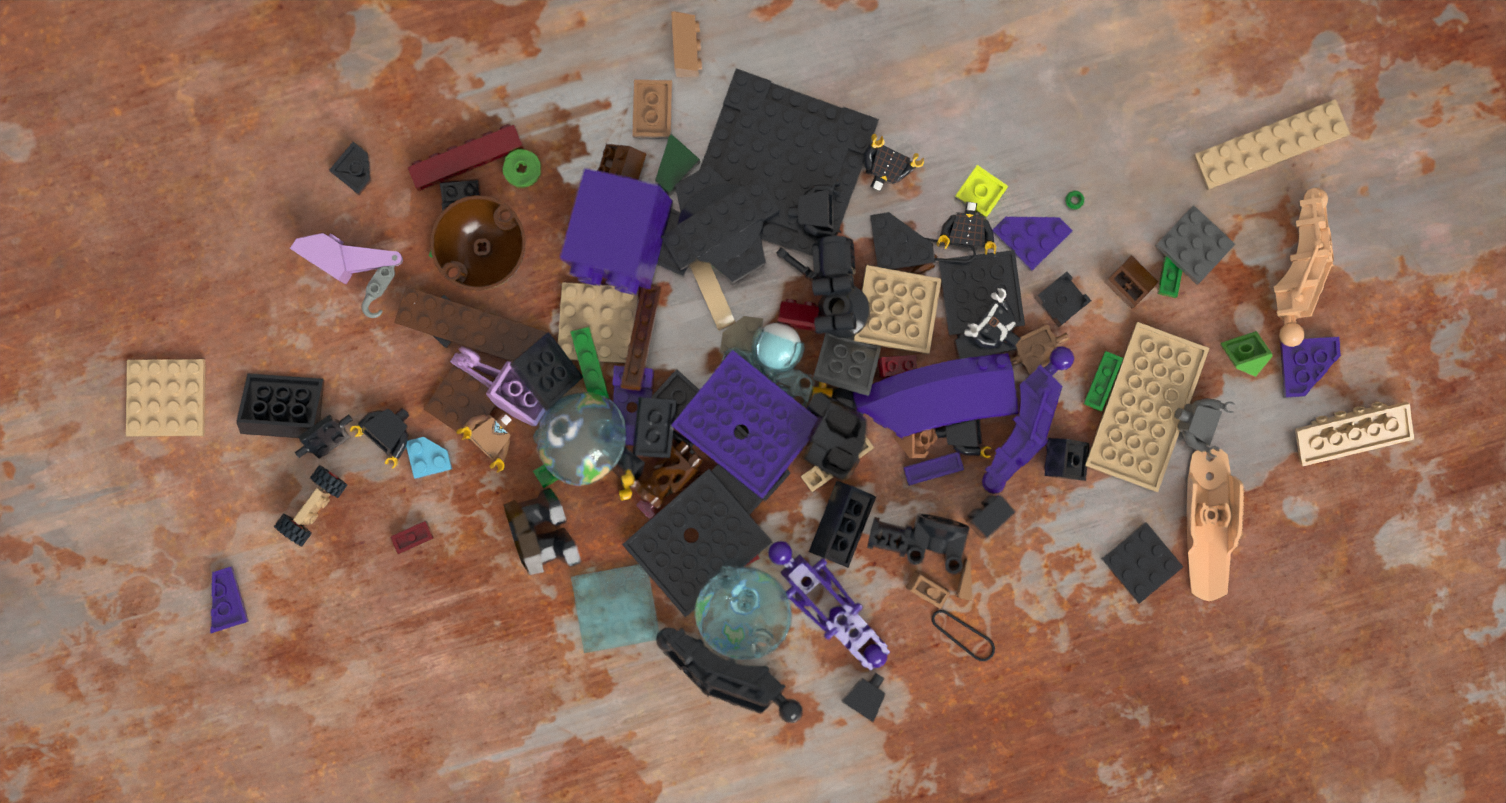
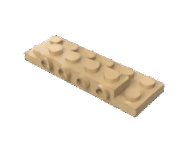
[1295,402,1414,466]

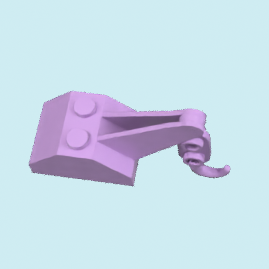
[450,348,546,426]

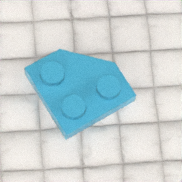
[406,437,452,479]

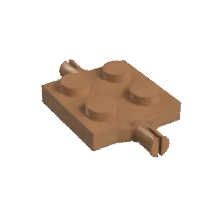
[1010,325,1070,375]

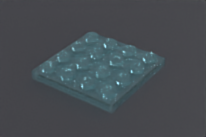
[571,564,659,653]

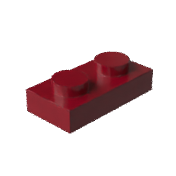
[390,521,434,554]

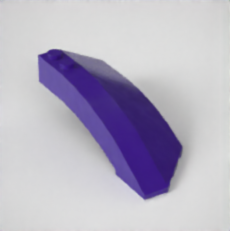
[852,353,1019,439]

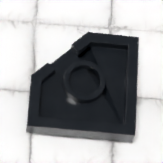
[329,142,371,195]

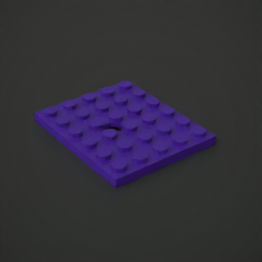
[671,350,818,499]

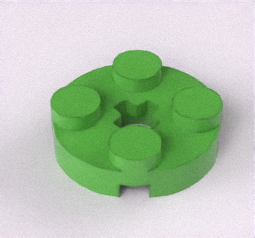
[503,149,541,188]

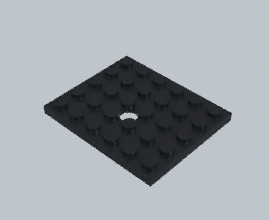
[622,468,773,617]

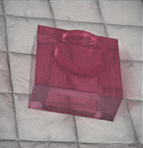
[636,500,656,520]

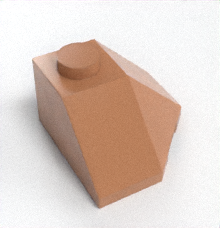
[894,427,937,458]

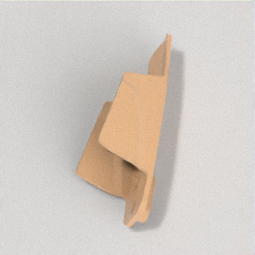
[1187,449,1243,601]

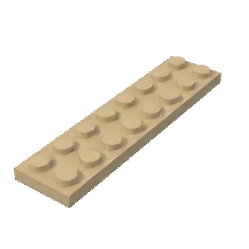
[1193,99,1350,190]

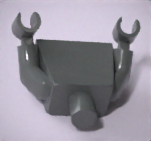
[1175,398,1235,458]

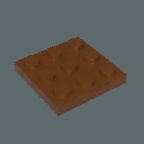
[424,365,496,442]

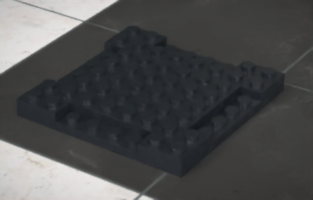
[699,68,879,258]

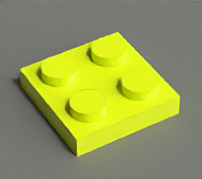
[955,165,1008,218]

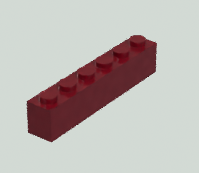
[407,124,524,191]

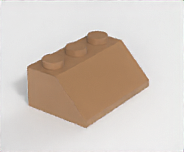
[671,11,702,77]

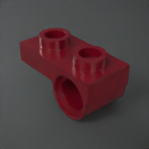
[878,355,918,378]

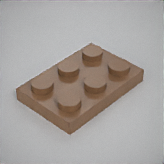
[632,80,672,138]

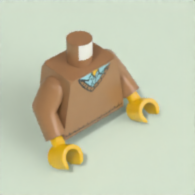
[457,413,512,473]

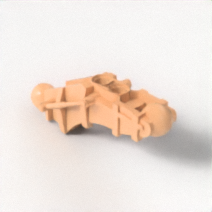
[1274,188,1334,347]

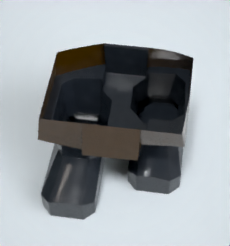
[803,392,867,481]
[503,488,581,575]

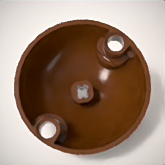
[430,196,526,290]

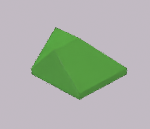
[1221,331,1273,377]

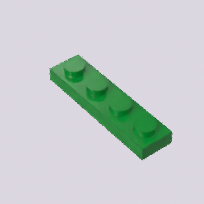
[570,326,610,402]

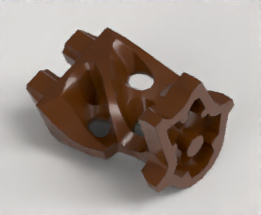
[631,440,703,508]

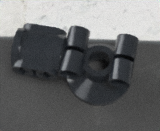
[812,236,870,338]
[867,513,970,574]

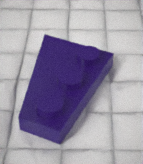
[210,566,249,634]

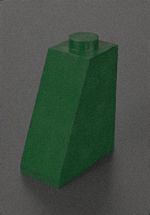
[655,134,700,196]

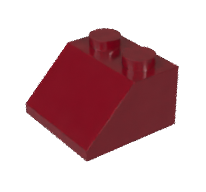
[778,299,819,331]

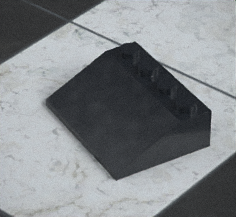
[236,373,324,438]

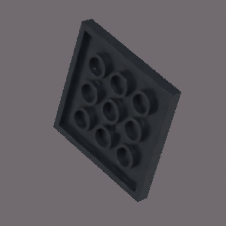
[938,250,1025,336]

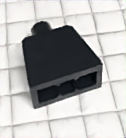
[841,672,886,722]

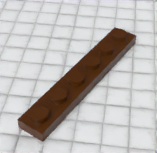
[621,286,661,391]

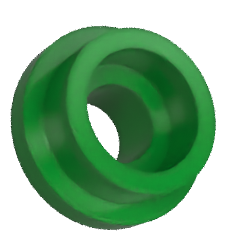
[1065,190,1084,210]

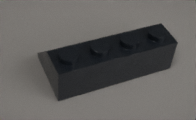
[809,481,877,568]

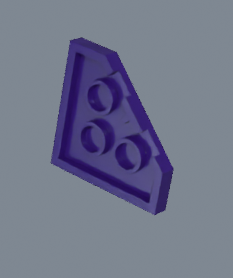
[992,216,1073,271]
[1280,337,1341,398]

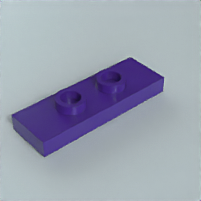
[903,452,964,486]

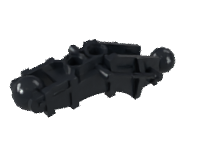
[656,628,803,723]

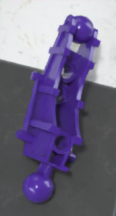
[982,346,1074,494]
[768,541,891,671]

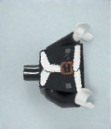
[964,288,1021,349]

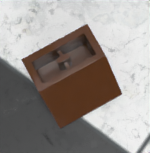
[597,144,646,180]
[1104,255,1158,309]

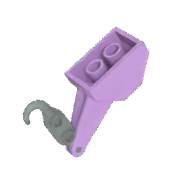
[290,233,403,318]

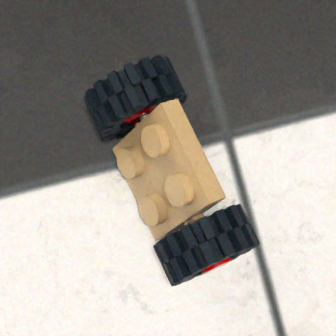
[274,465,348,546]

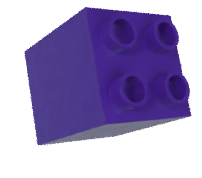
[560,168,673,295]

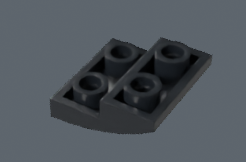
[440,179,480,212]

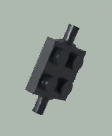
[295,414,353,459]

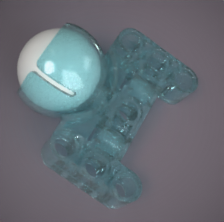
[721,323,815,408]

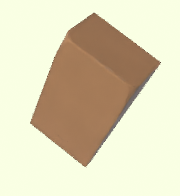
[956,560,972,601]
[906,572,950,609]

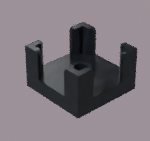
[1035,271,1092,327]

